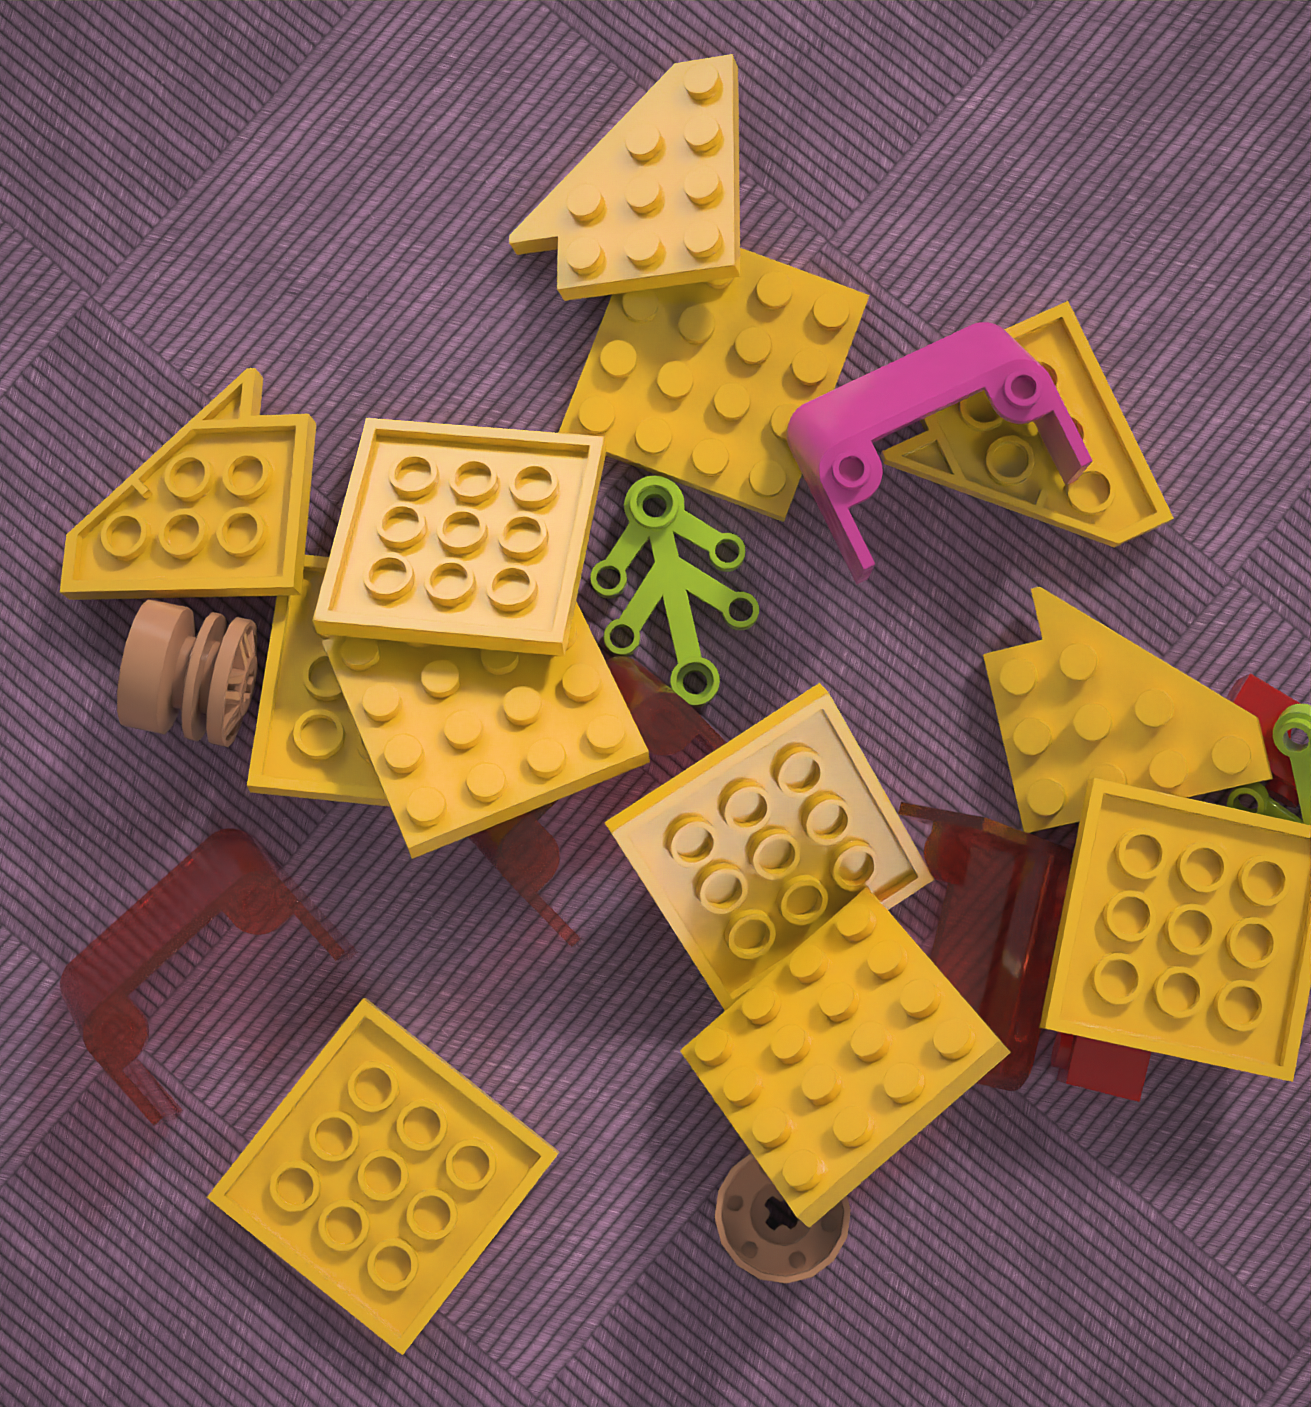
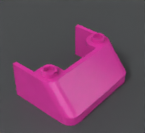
[787,322,1093,585]

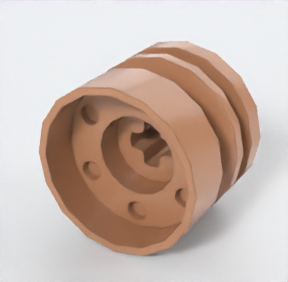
[117,599,258,747]
[715,1153,851,1284]

